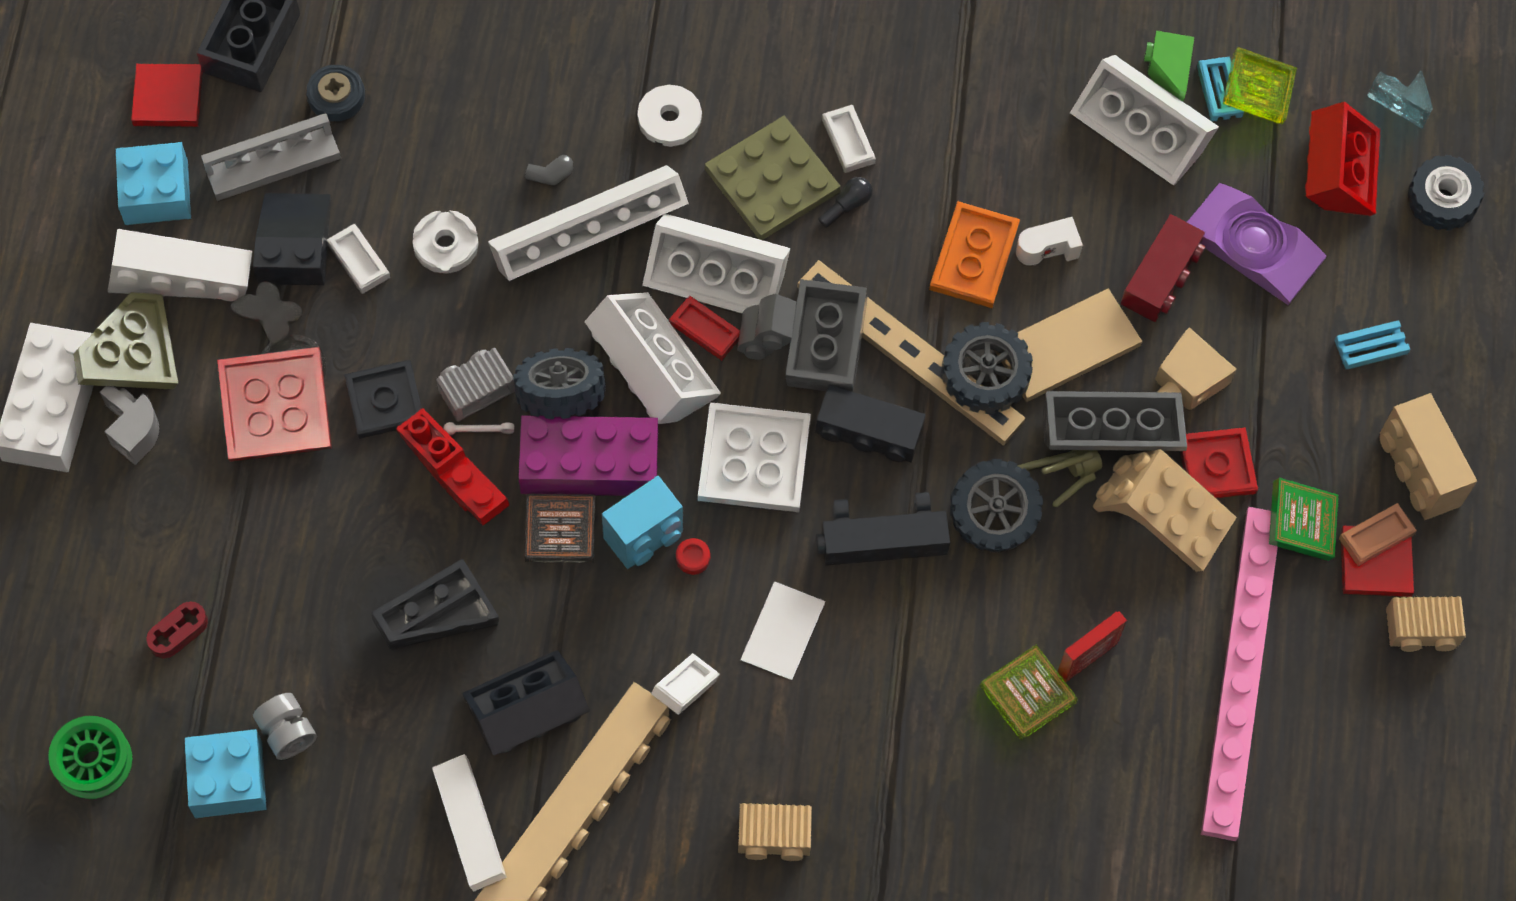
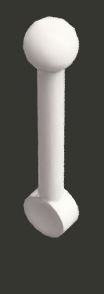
[443,422,514,435]

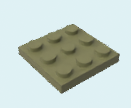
[705,115,841,240]

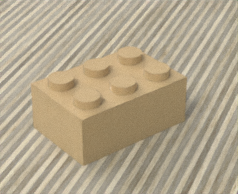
[1380,393,1477,520]

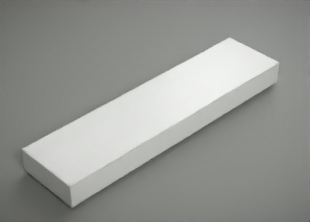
[432,754,507,892]

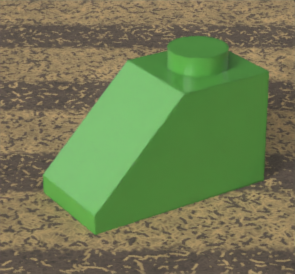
[1144,31,1194,102]

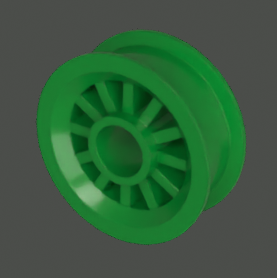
[49,716,132,799]

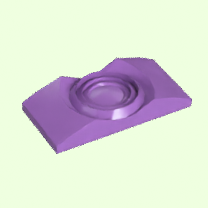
[1187,183,1326,305]

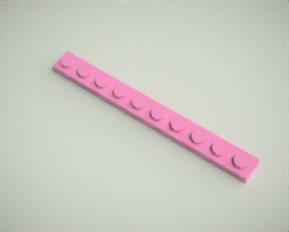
[1201,507,1278,841]

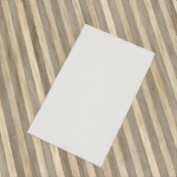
[741,581,825,680]

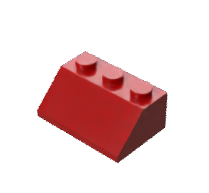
[1305,101,1380,216]

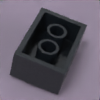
[197,0,300,92]

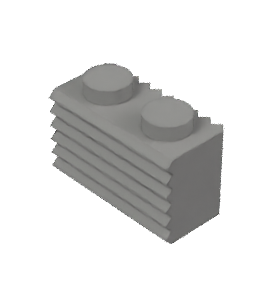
[436,348,515,422]

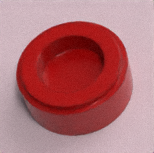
[676,538,710,575]

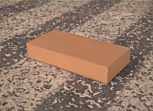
[1339,503,1417,566]

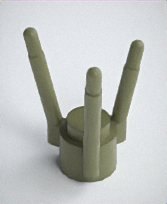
[1017,450,1102,507]

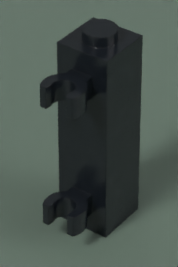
[816,492,950,566]

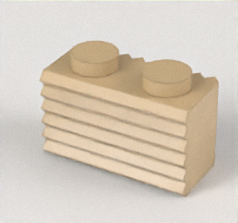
[1386,596,1466,652]
[738,803,812,861]

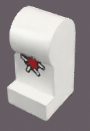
[1016,217,1083,266]

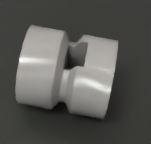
[253,693,317,760]

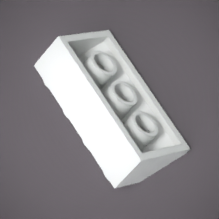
[1070,55,1219,185]
[642,214,791,313]
[584,292,721,424]

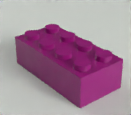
[519,416,658,496]

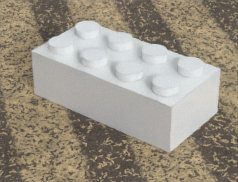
[0,323,94,472]

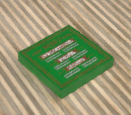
[1269,477,1339,561]

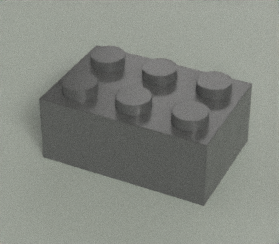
[786,279,867,392]

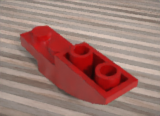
[396,408,510,525]

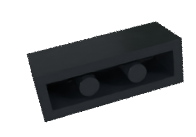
[815,385,926,463]

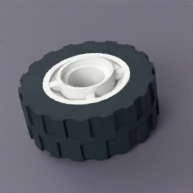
[1408,155,1484,231]

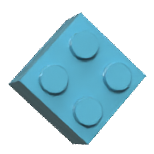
[116,142,191,225]
[602,476,683,569]
[185,729,267,818]

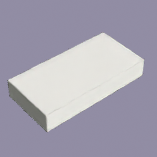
[822,105,876,173]
[327,224,390,294]
[651,653,720,715]

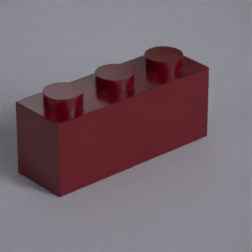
[1120,214,1206,323]

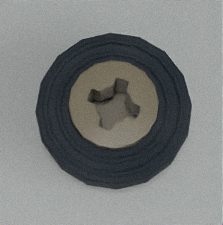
[306,65,365,121]

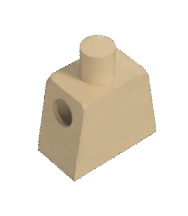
[1155,327,1236,410]

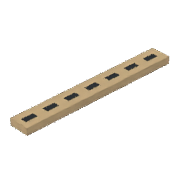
[797,260,1026,446]

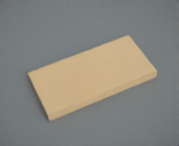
[995,288,1142,402]

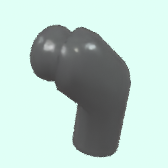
[525,155,573,186]

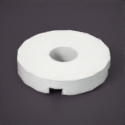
[637,85,702,147]
[413,210,479,274]

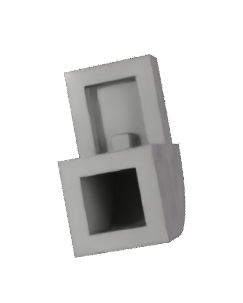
[100,386,159,465]

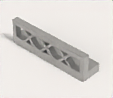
[201,113,341,201]

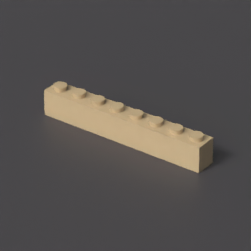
[475,682,671,901]

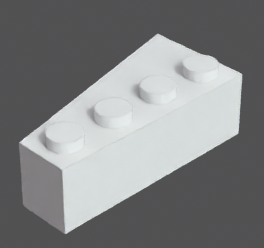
[108,229,252,301]

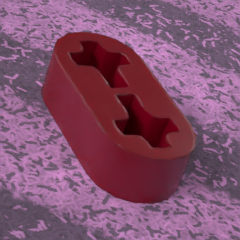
[146,601,208,659]

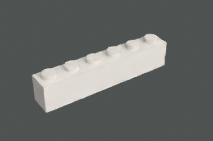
[488,165,689,281]

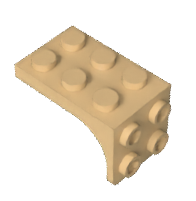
[1093,449,1237,572]

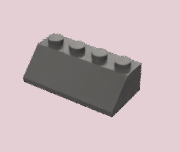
[1042,391,1187,451]

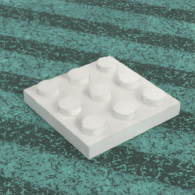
[698,402,811,512]

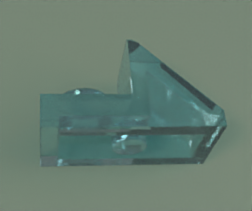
[1368,70,1433,129]

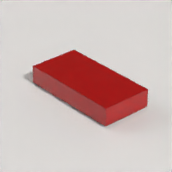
[669,295,740,361]

